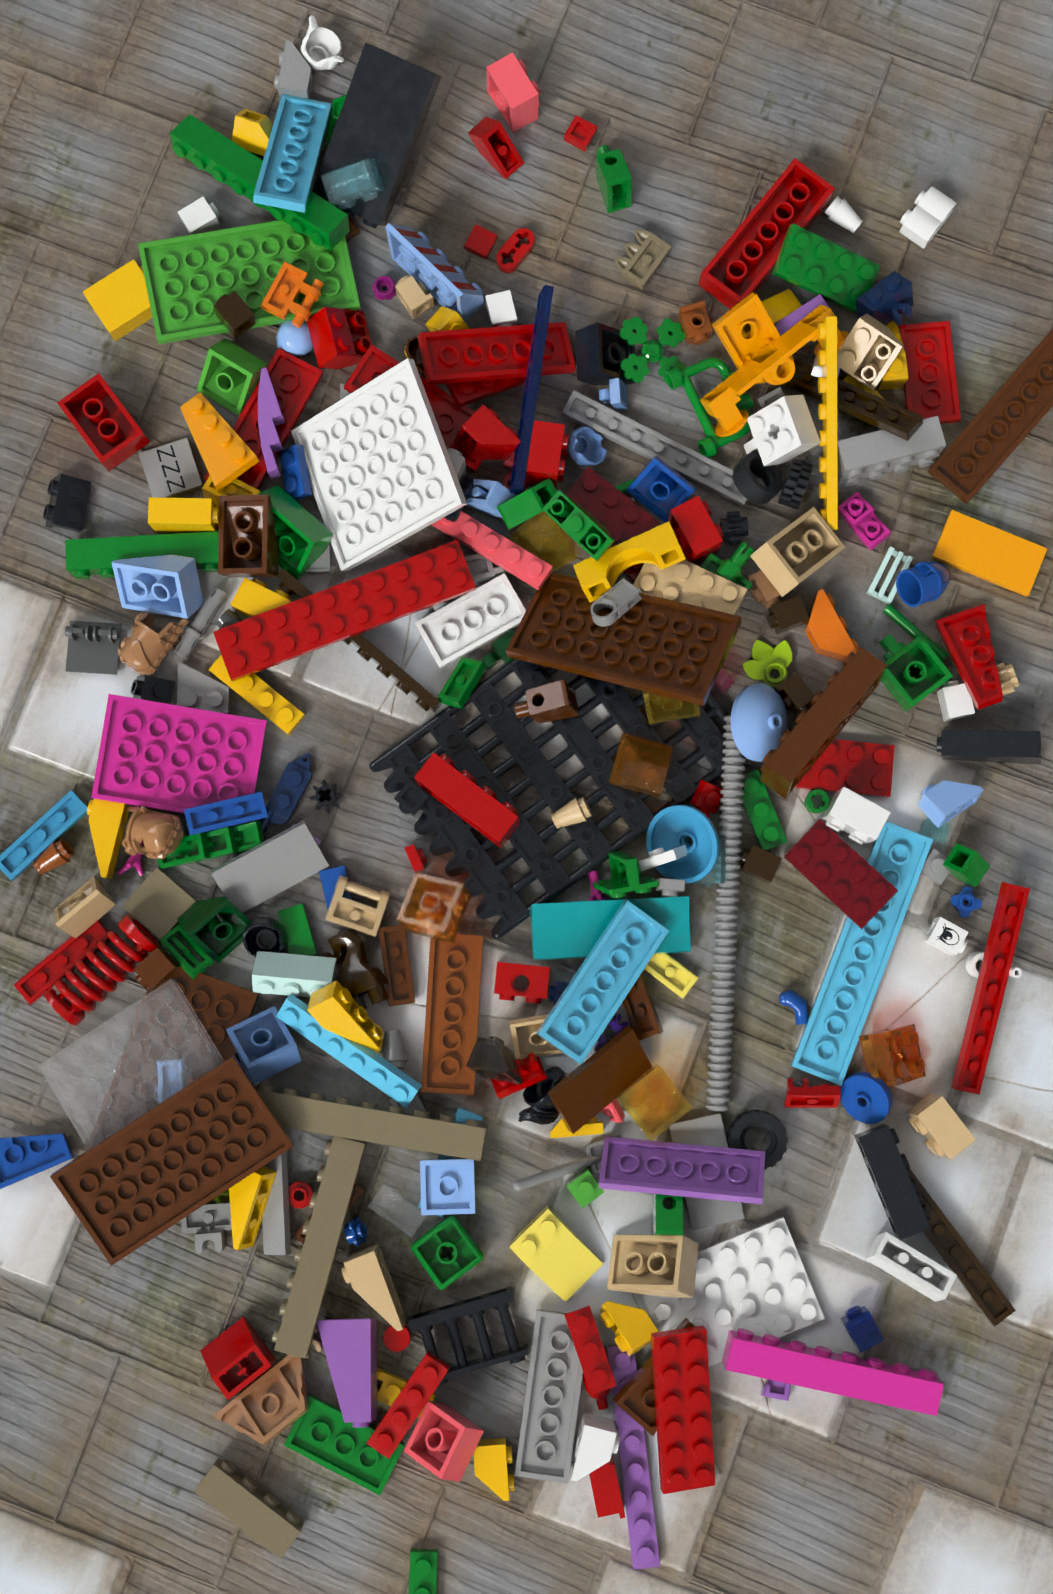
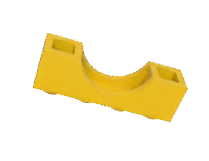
[573,521,686,602]

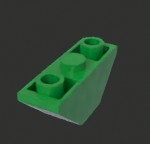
[542,490,614,561]

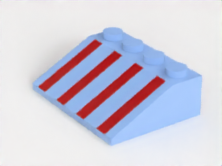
[385,223,484,323]

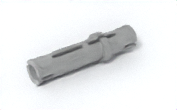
[173,586,228,660]

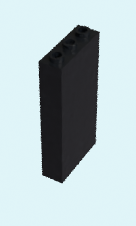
[312,43,442,228]

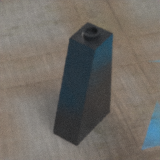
[937,730,1041,765]

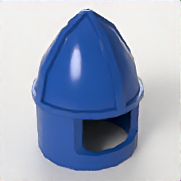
[896,561,951,607]

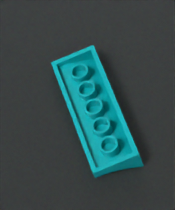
[529,896,691,960]

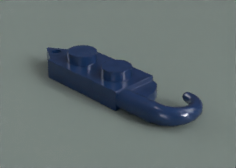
[260,753,313,841]

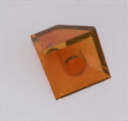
[609,733,673,797]

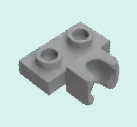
[181,1202,232,1254]

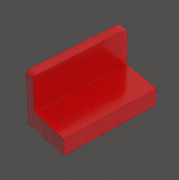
[589,1455,625,1519]

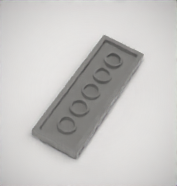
[514,1309,583,1484]

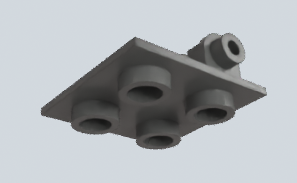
[65,621,122,675]

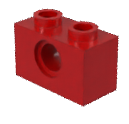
[494,962,550,1004]

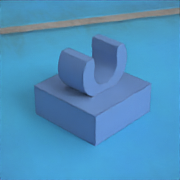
[599,378,628,411]

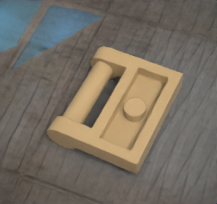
[325,875,390,937]

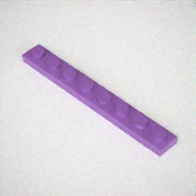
[607,1344,660,1570]

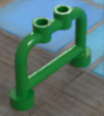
[664,357,753,458]

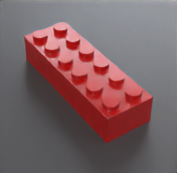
[698,158,835,310]

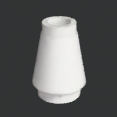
[824,196,863,233]

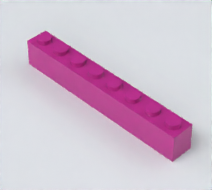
[722,1328,944,1416]

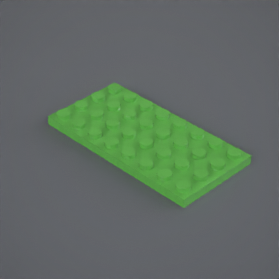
[138,220,360,344]

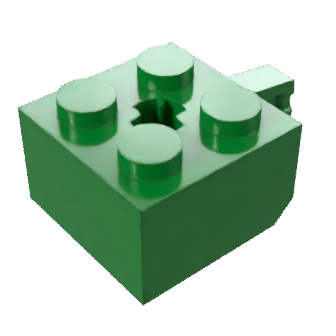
[879,634,953,712]

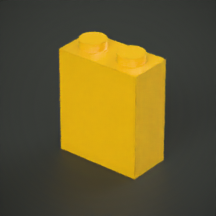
[82,259,153,341]
[148,497,219,535]

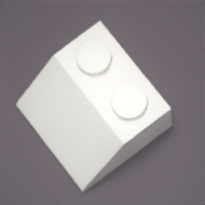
[570,1412,620,1481]

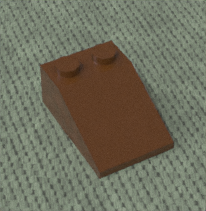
[218,495,279,578]

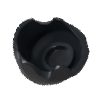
[243,917,286,957]

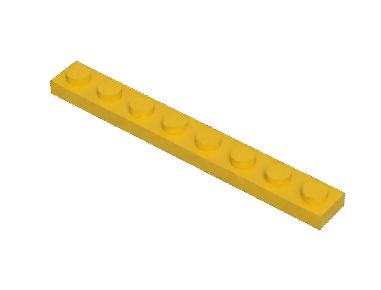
[818,316,838,530]

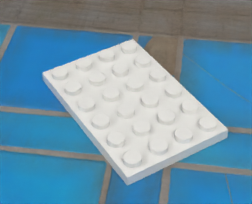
[642,1216,825,1366]

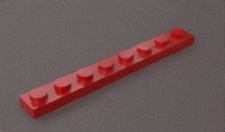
[951,882,1030,1095]

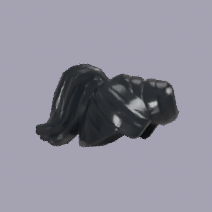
[518,1066,567,1125]

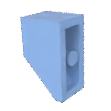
[465,479,517,518]
[918,780,984,828]

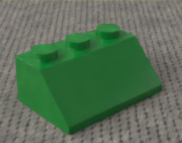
[258,485,333,580]

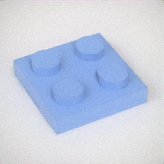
[420,1158,476,1215]

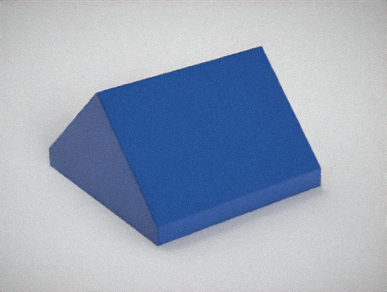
[626,456,696,523]

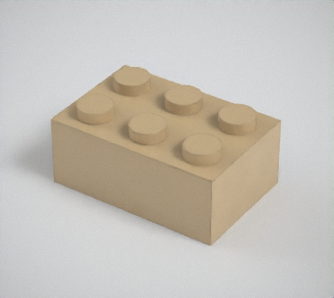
[751,507,846,597]

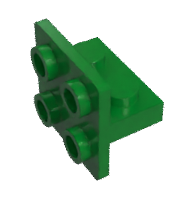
[592,851,659,898]

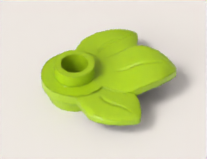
[743,640,792,687]

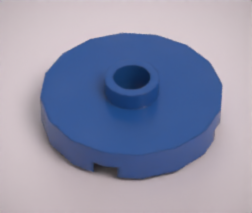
[840,1072,893,1124]

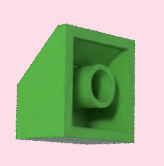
[197,338,268,416]

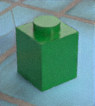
[943,843,990,887]

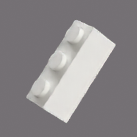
[865,1232,957,1302]

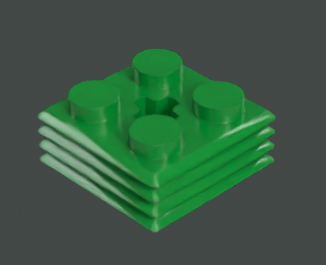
[410,1214,484,1290]

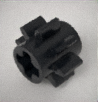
[720,511,748,544]
[310,780,343,813]

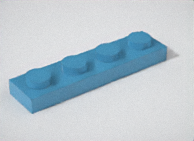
[0,790,88,881]

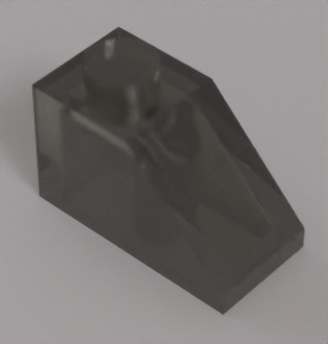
[466,1036,523,1084]

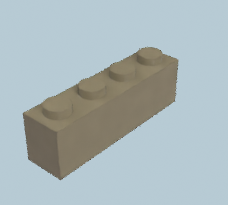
[194,1457,304,1559]

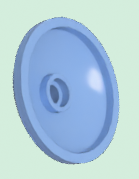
[731,683,788,762]

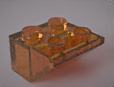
[859,1024,926,1087]

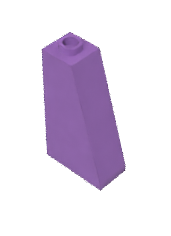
[318,1318,377,1428]

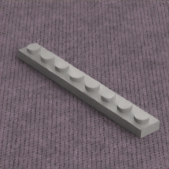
[562,390,747,507]

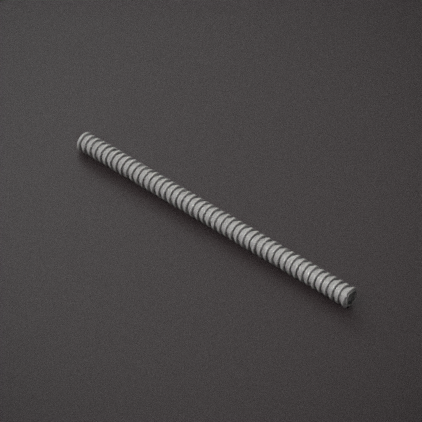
[706,715,746,1111]

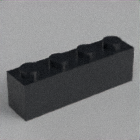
[854,1124,931,1240]

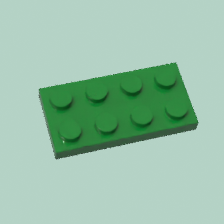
[772,224,880,314]
[284,1394,405,1496]

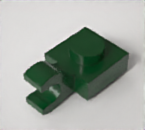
[482,629,515,670]

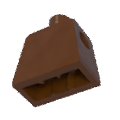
[514,679,580,723]

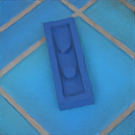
[184,792,268,835]

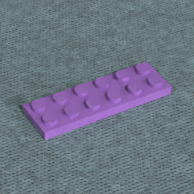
[599,1136,765,1204]

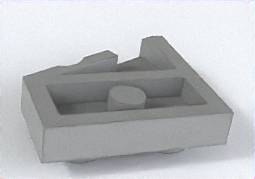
[177,663,231,714]

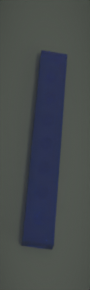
[509,285,554,495]

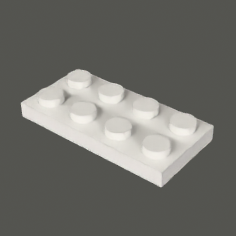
[414,573,526,669]

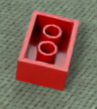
[57,373,150,472]

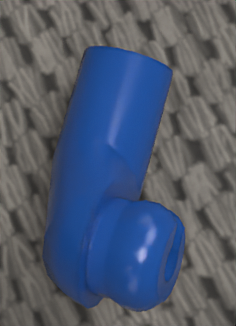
[779,990,809,1025]

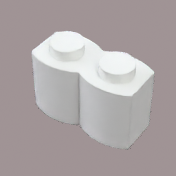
[900,186,957,249]

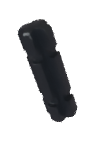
[444,475,474,522]

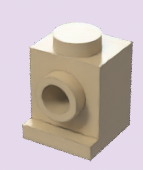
[395,275,434,320]

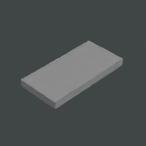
[211,820,329,913]
[668,1112,745,1230]

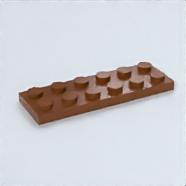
[421,933,483,1095]

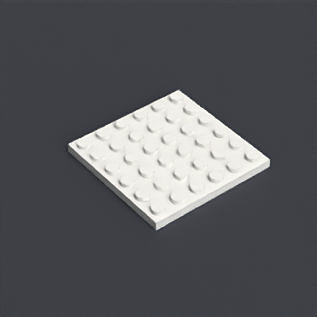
[291,358,467,571]

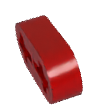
[496,228,535,274]

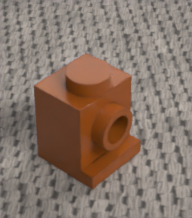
[678,301,713,345]

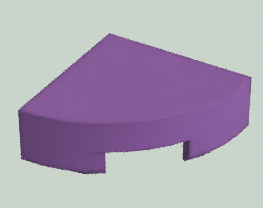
[761,1379,791,1401]

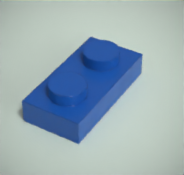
[279,444,312,502]

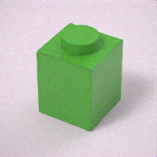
[566,1167,604,1208]

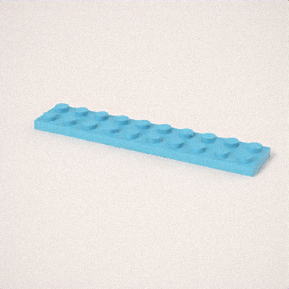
[790,821,933,1086]

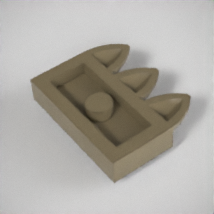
[615,230,672,290]

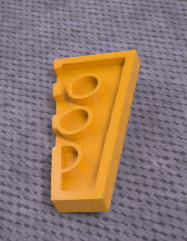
[180,393,259,491]

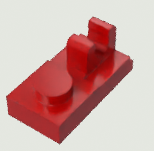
[489,1053,548,1099]
[784,1078,841,1108]

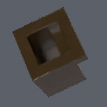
[775,673,814,714]

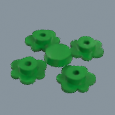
[620,317,686,384]

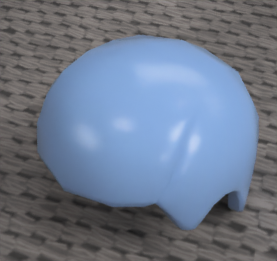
[276,320,313,358]

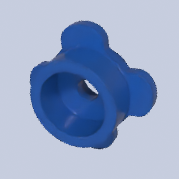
[950,887,982,918]
[344,1217,367,1246]

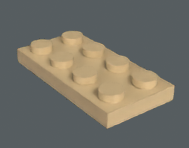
[633,560,748,615]

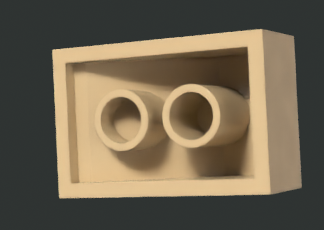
[607,1235,699,1298]
[341,1243,407,1331]

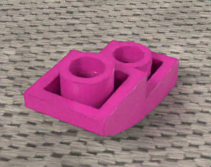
[838,492,891,551]

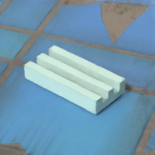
[867,546,913,604]

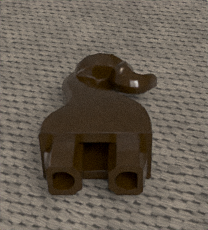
[322,930,389,1010]

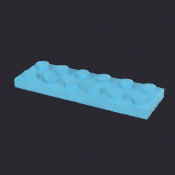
[253,94,331,213]
[536,900,669,1064]

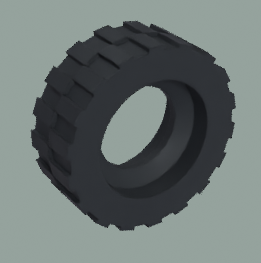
[727,1109,788,1170]

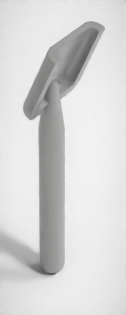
[513,1135,621,1191]

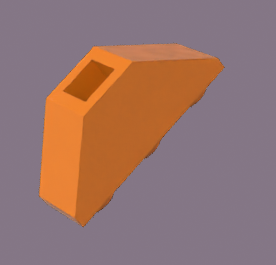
[804,589,860,661]

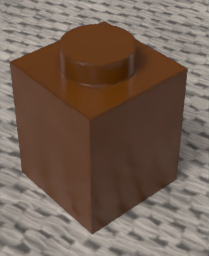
[133,948,180,989]

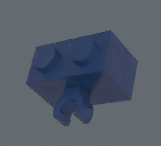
[856,271,913,326]

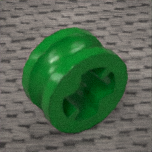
[804,789,830,814]

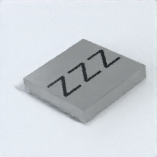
[138,438,203,498]

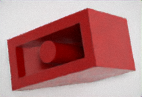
[468,117,524,179]

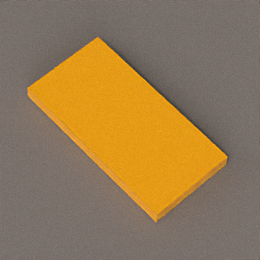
[931,510,1047,597]

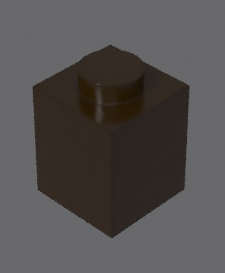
[214,291,256,339]
[766,595,809,634]
[738,845,782,883]

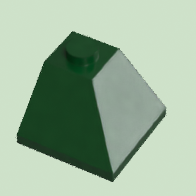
[177,896,251,963]

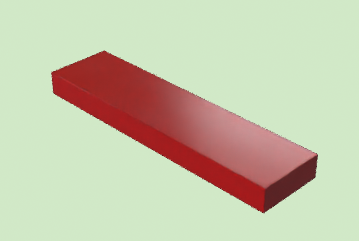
[14,920,110,1005]

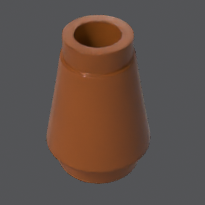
[33,839,74,874]

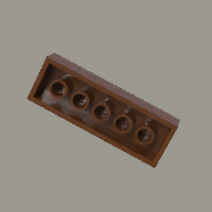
[760,647,887,799]

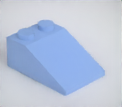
[111,555,204,619]

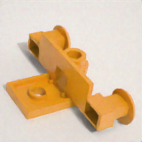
[700,292,849,437]

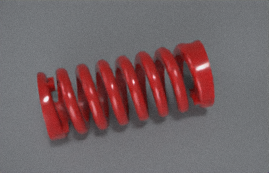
[43,914,160,1026]

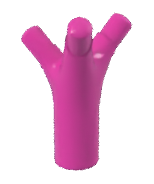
[117,841,144,876]
[588,871,608,901]

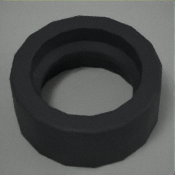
[733,453,783,505]

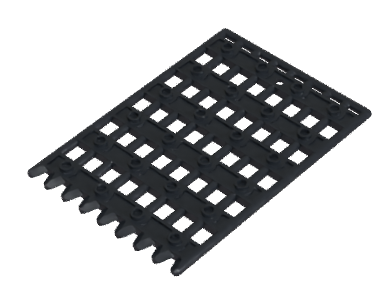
[369,580,746,939]

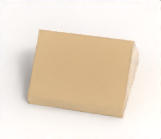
[54,876,116,939]
[509,1014,563,1060]

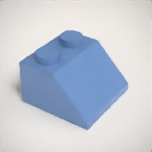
[226,1006,301,1085]

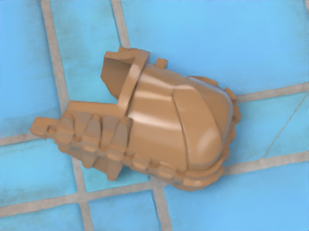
[118,611,189,675]
[121,805,184,859]

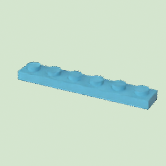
[276,994,422,1108]

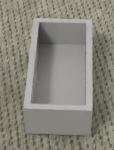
[837,416,946,486]

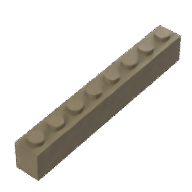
[272,1136,367,1359]

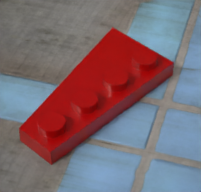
[935,604,1003,710]

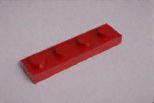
[366,1351,450,1459]

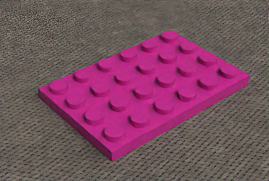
[91,694,267,823]

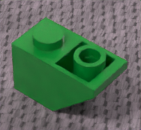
[497,478,557,530]

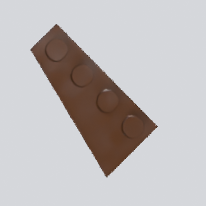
[613,1318,708,1436]

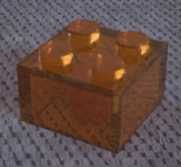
[397,872,471,943]

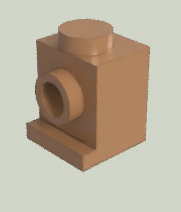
[746,570,782,609]

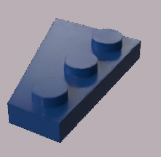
[0,1133,75,1189]

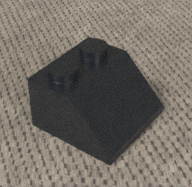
[575,322,634,386]

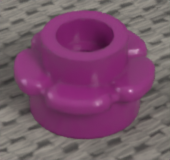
[372,276,397,300]

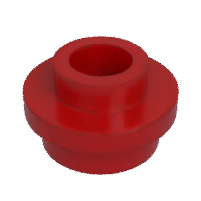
[288,1181,313,1209]

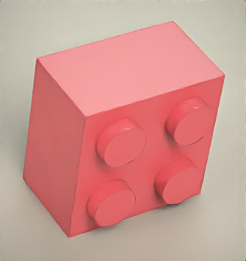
[486,52,540,133]
[404,1401,484,1482]

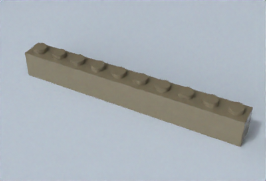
[257,1083,488,1161]

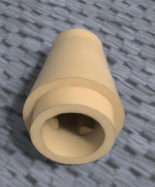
[551,797,592,829]

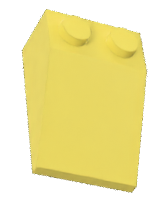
[509,1205,603,1302]

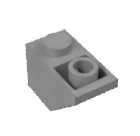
[274,40,314,99]

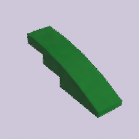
[157,821,264,869]

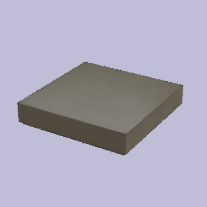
[122,867,197,939]

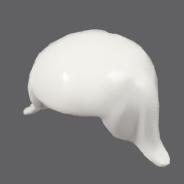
[300,15,345,70]

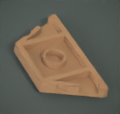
[214,1355,309,1445]

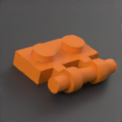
[261,261,324,328]

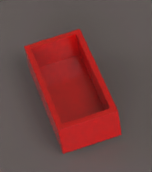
[414,752,520,848]

